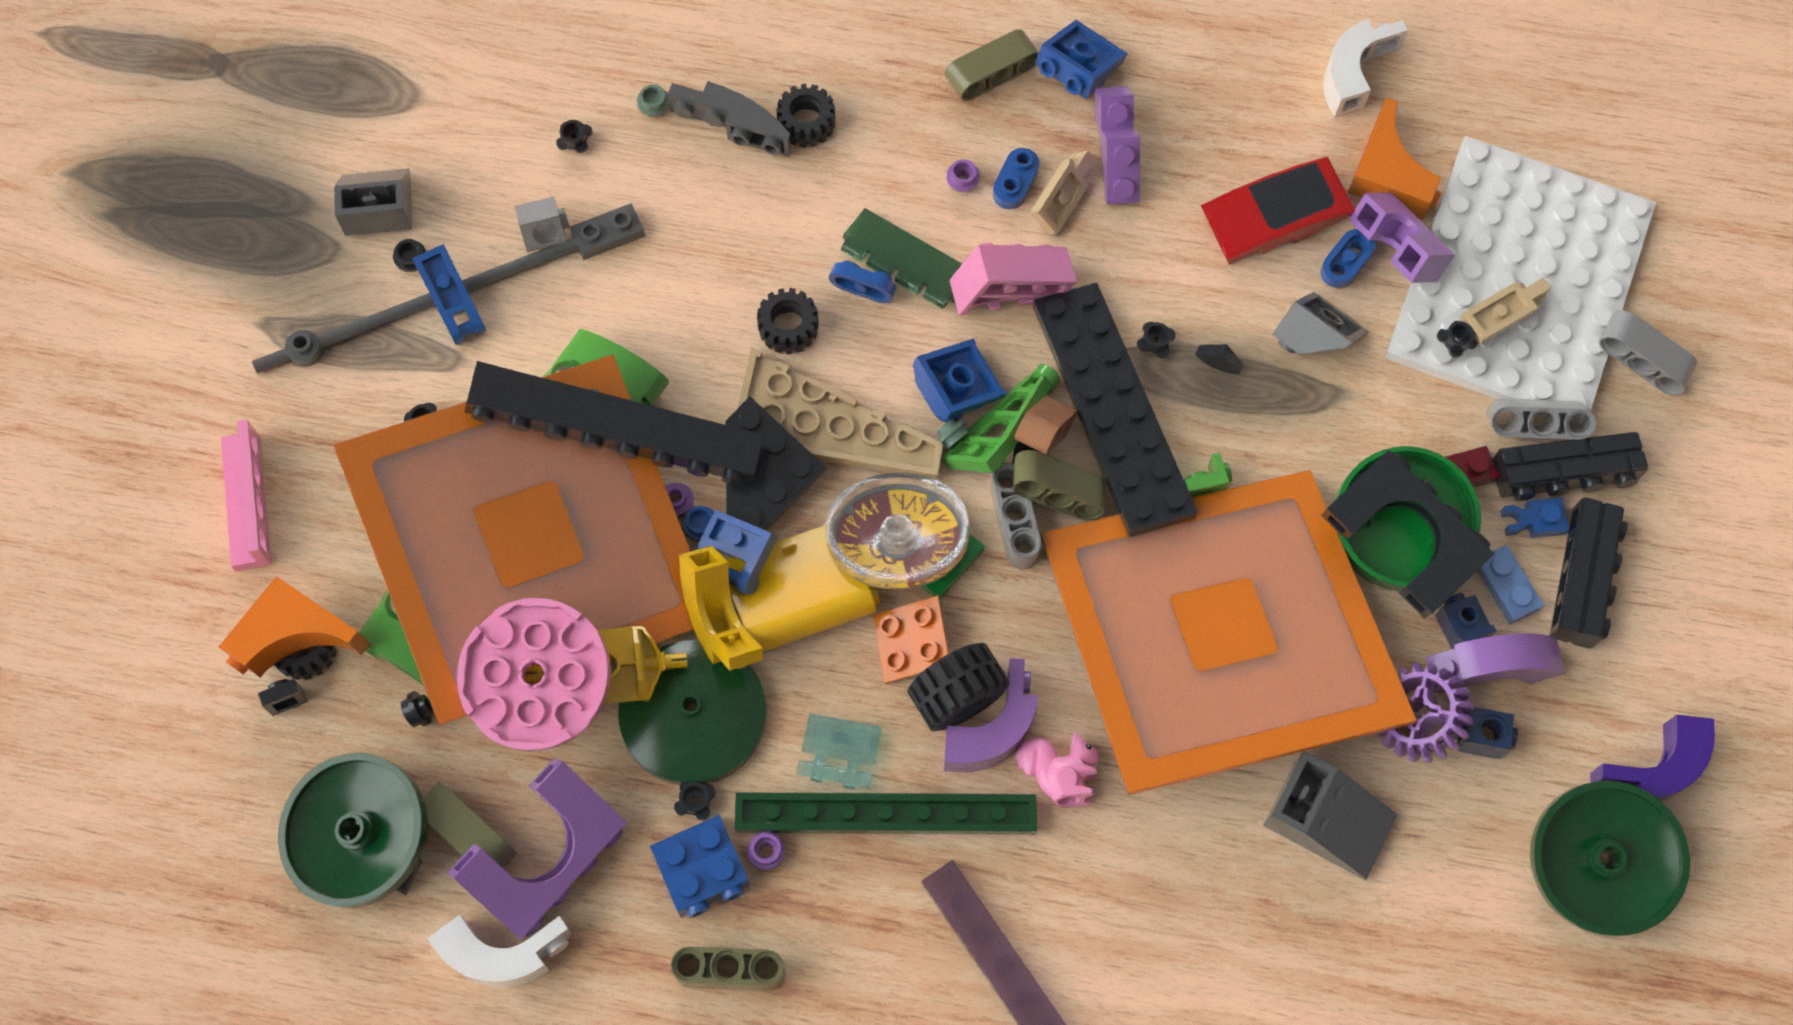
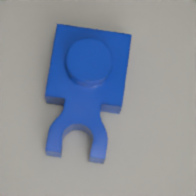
[1500,497,1570,538]

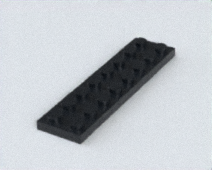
[1033,282,1197,538]

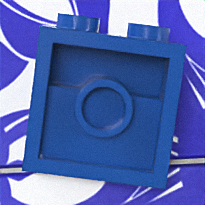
[1034,20,1127,99]
[650,815,750,918]

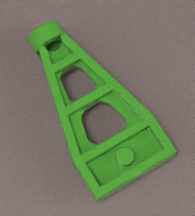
[941,364,1060,473]

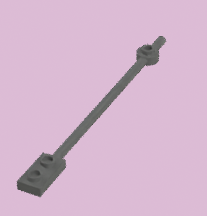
[252,203,645,374]

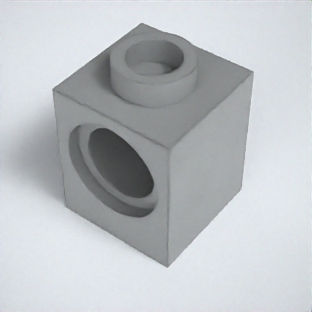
[515,196,570,252]

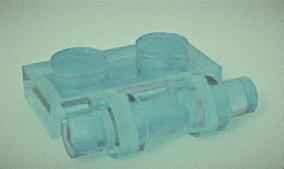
[797,713,882,789]

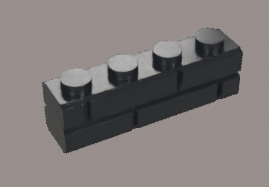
[1492,432,1648,501]
[1549,497,1628,648]

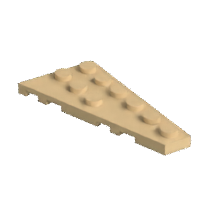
[737,347,943,480]

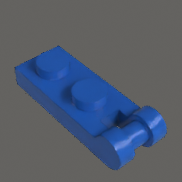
[412,244,487,345]

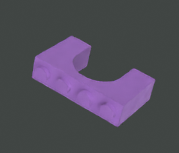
[447,758,627,939]

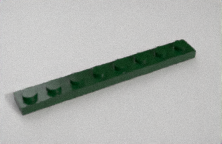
[734,792,1037,835]

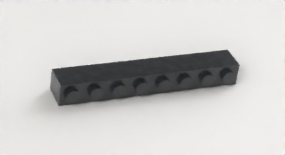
[464,361,763,485]

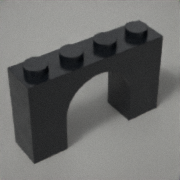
[1321,450,1495,619]

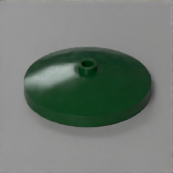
[618,640,767,785]
[278,753,428,908]
[1530,781,1690,936]

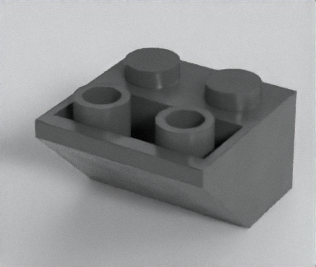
[334,168,412,236]

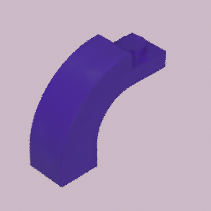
[1590,715,1715,802]

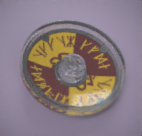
[826,472,969,589]

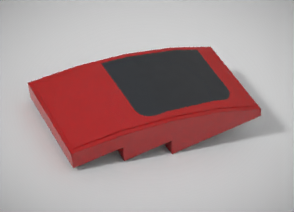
[1201,156,1356,265]

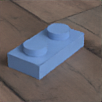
[1477,545,1545,624]

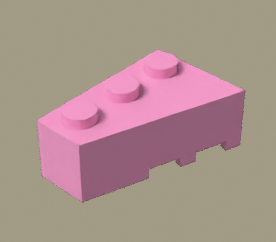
[949,243,1077,316]

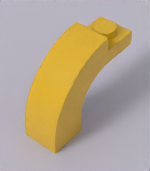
[679,546,763,671]

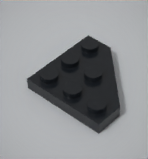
[725,396,827,531]

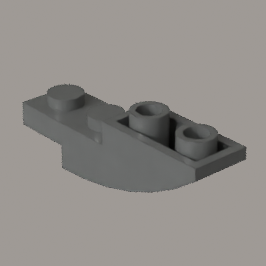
[668,81,791,157]

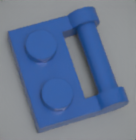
[696,510,778,595]

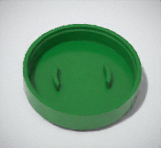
[1334,446,1481,591]

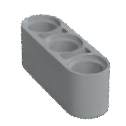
[1599,310,1697,395]
[1486,399,1597,440]
[991,463,1041,570]

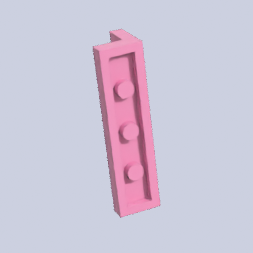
[221,420,271,571]

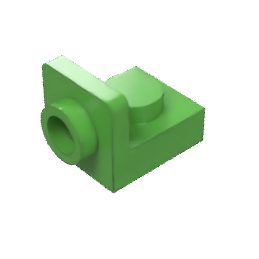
[1184,452,1232,498]

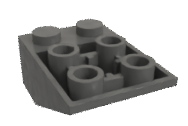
[1263,751,1398,881]

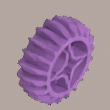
[1376,662,1475,763]

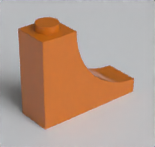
[1347,98,1442,220]
[218,576,371,678]

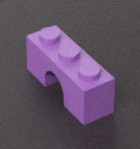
[1349,193,1455,283]

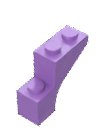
[1095,86,1140,204]

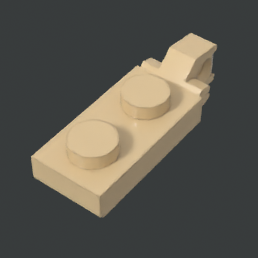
[1030,150,1095,235]
[1459,278,1552,345]

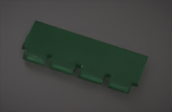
[841,208,962,309]

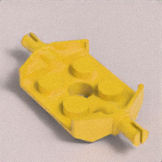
[525,626,687,704]

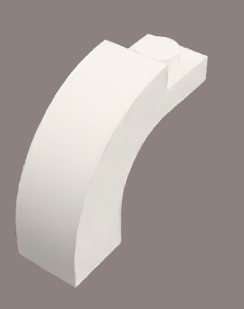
[1323,19,1408,117]
[427,915,573,987]

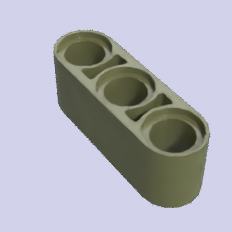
[945,29,1039,101]
[1013,450,1105,520]
[423,781,517,868]
[671,947,785,991]

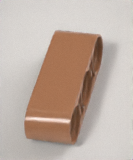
[1015,395,1077,455]

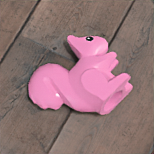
[1015,732,1100,808]

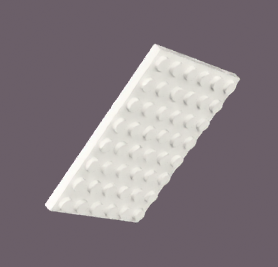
[1384,136,1656,427]

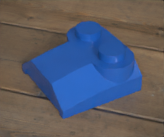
[913,338,1007,423]

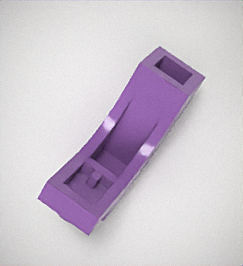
[1426,633,1565,694]
[944,658,1038,772]

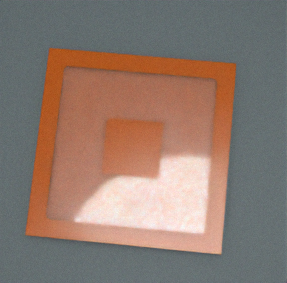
[333,354,694,726]
[1041,470,1417,795]

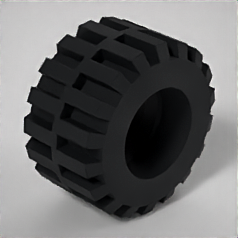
[907,643,1010,732]

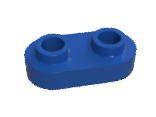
[993,148,1039,209]
[1320,229,1375,288]
[829,260,897,303]

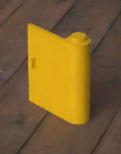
[725,523,880,652]

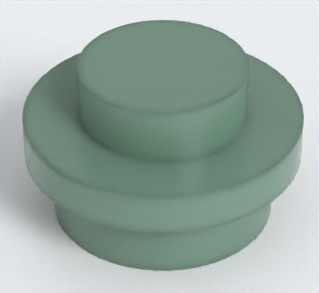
[637,84,670,117]
[937,418,969,449]

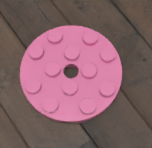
[457,598,611,751]

